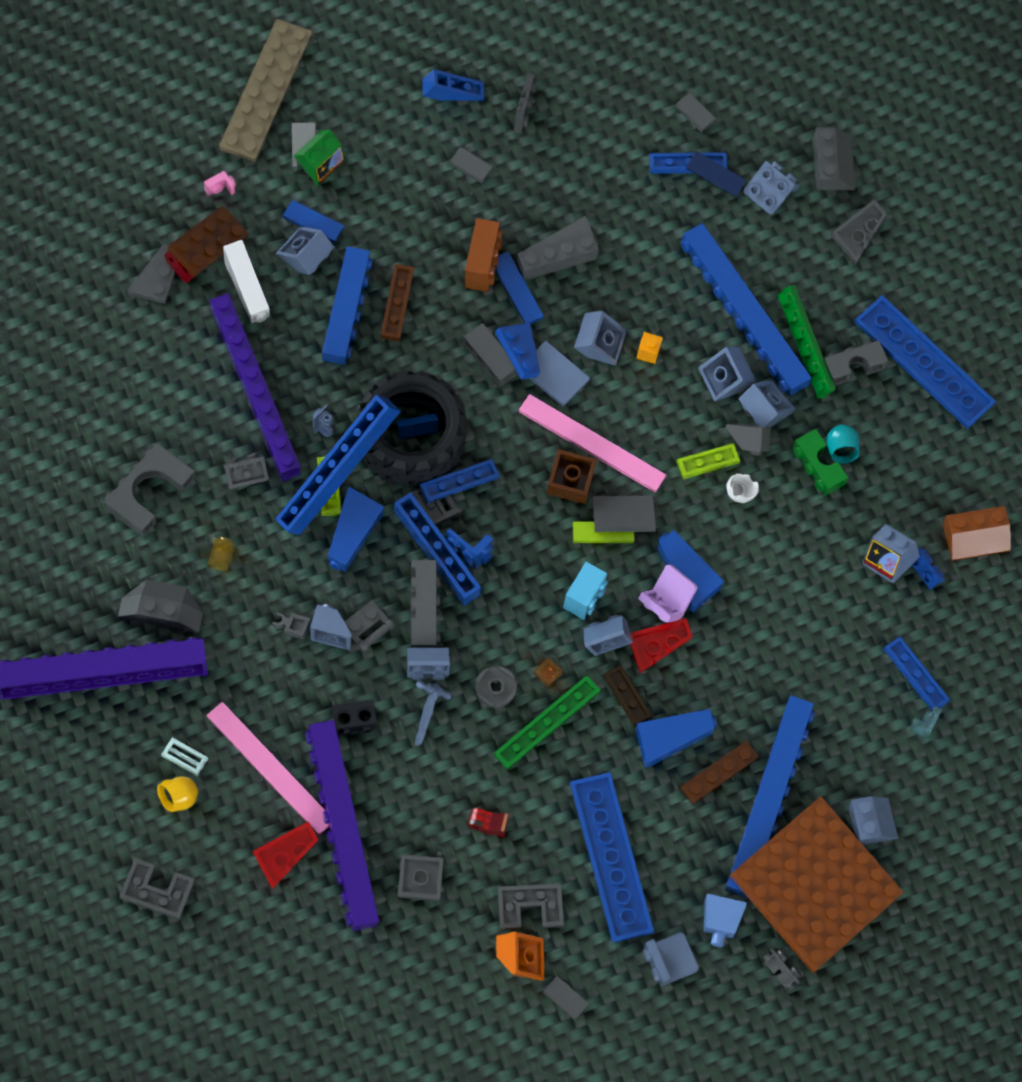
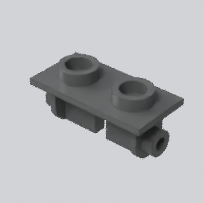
[763,948,803,991]

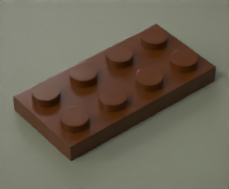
[167,205,249,277]

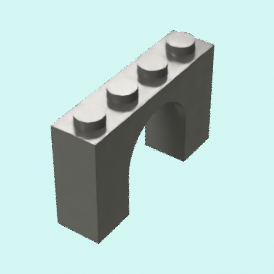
[104,443,195,538]

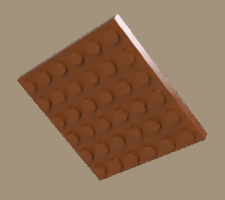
[729,796,904,973]

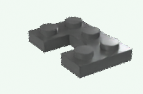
[120,858,195,920]
[497,884,564,930]

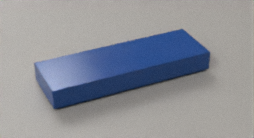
[283,200,344,244]

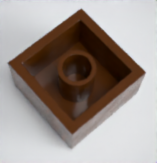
[546,449,597,504]

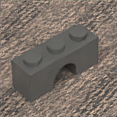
[824,341,888,385]

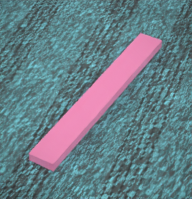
[519,394,666,493]
[207,702,329,836]

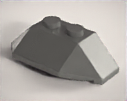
[118,580,203,633]

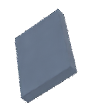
[529,341,590,407]

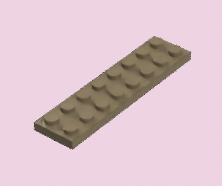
[219,19,312,162]

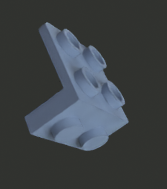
[744,161,801,214]
[643,933,699,987]

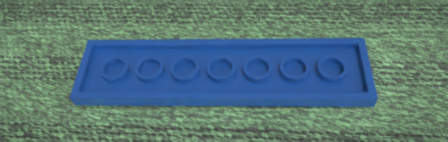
[854,295,996,429]
[569,772,654,943]

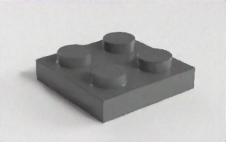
[397,854,444,901]

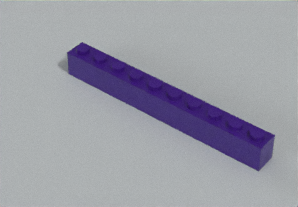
[210,293,301,482]
[305,720,379,931]

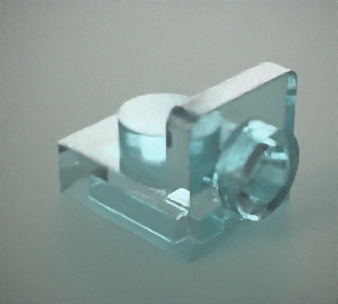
[910,706,942,737]

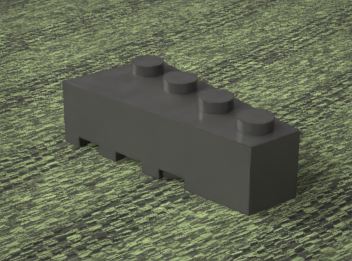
[517,215,599,280]
[411,560,440,648]

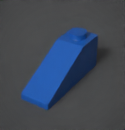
[422,69,484,101]

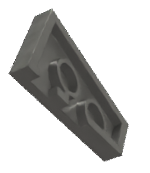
[514,73,537,133]
[830,199,887,264]
[127,244,176,304]

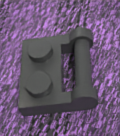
[412,488,463,526]
[345,601,396,653]

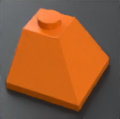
[496,932,544,981]

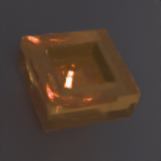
[534,658,563,688]

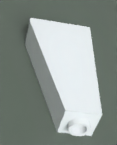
[223,240,270,323]

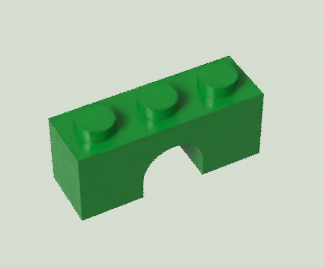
[793,429,848,496]

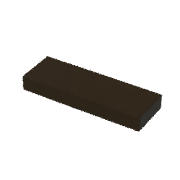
[603,665,652,728]

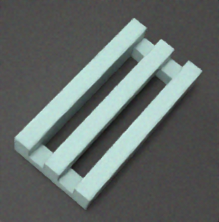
[161,737,208,777]

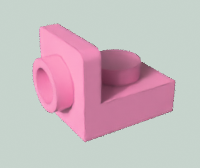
[204,171,236,196]

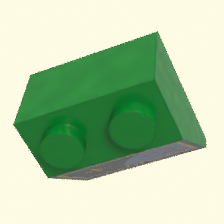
[294,129,345,186]

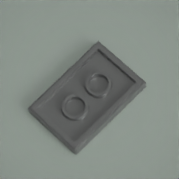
[592,496,656,532]

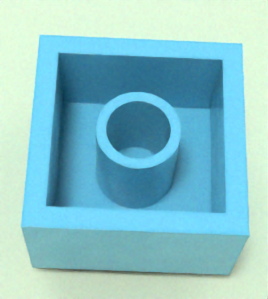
[563,562,608,620]

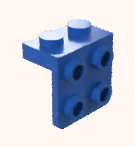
[446,529,493,570]

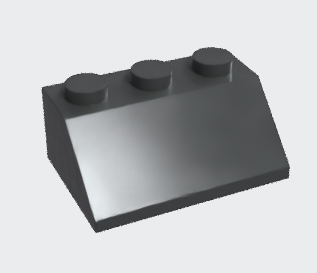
[813,128,855,190]

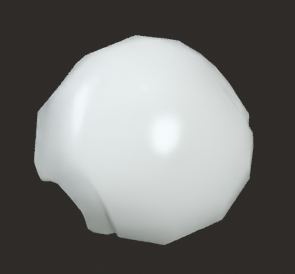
[726,474,759,504]

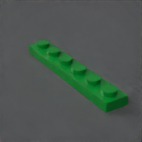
[777,285,836,399]
[494,675,600,770]

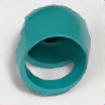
[826,424,860,464]

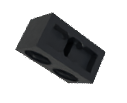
[332,699,377,737]

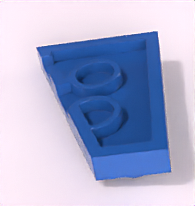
[495,323,540,380]

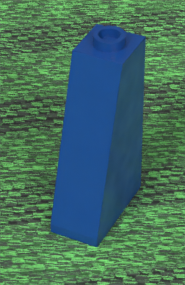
[328,487,384,572]
[657,530,724,613]
[636,709,717,768]

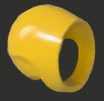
[157,776,198,812]

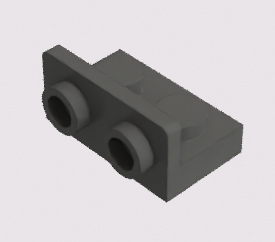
[223,453,269,489]

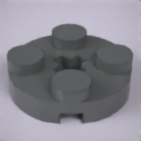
[475,666,517,709]

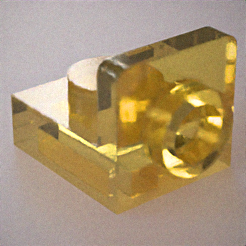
[208,537,234,572]

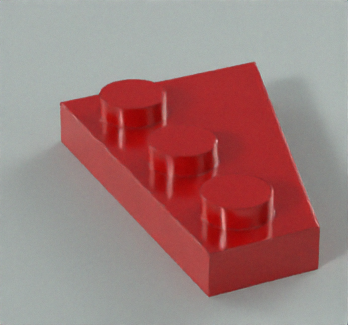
[630,618,693,673]
[252,821,318,889]

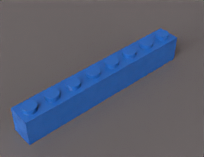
[276,394,401,535]

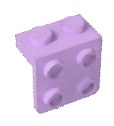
[638,564,698,623]

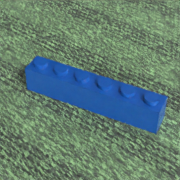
[322,246,373,365]
[394,492,481,606]

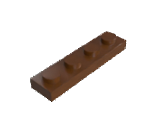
[380,264,414,341]
[680,740,759,805]

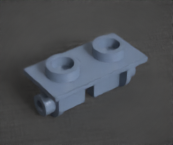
[312,404,333,437]

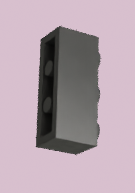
[463,323,518,388]

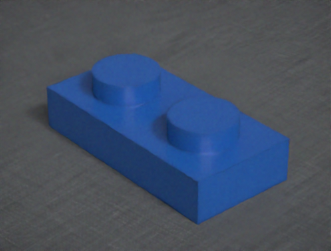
[397,414,439,440]

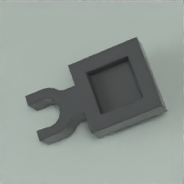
[272,612,312,639]

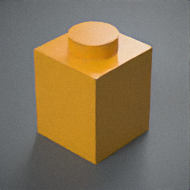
[636,332,663,364]

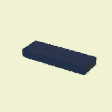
[686,151,746,198]

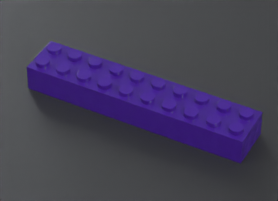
[0,637,208,700]

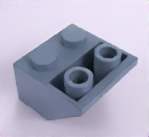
[407,648,450,681]

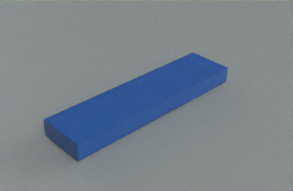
[649,153,728,173]
[495,251,544,325]
[419,459,500,504]
[883,636,951,713]

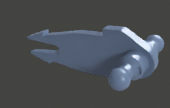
[415,681,452,746]

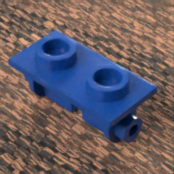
[912,547,945,590]

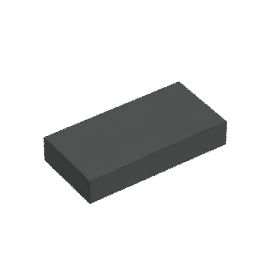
[675,93,716,133]
[449,147,493,184]
[543,976,589,1021]

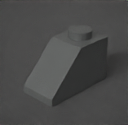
[726,423,771,455]

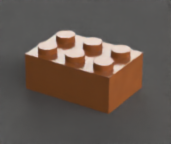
[465,218,503,292]

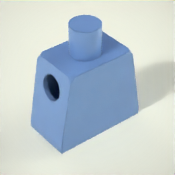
[704,894,747,947]

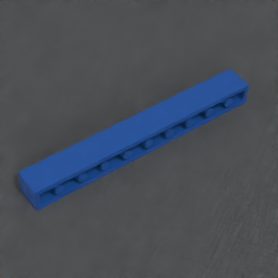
[681,223,811,397]
[725,695,815,899]

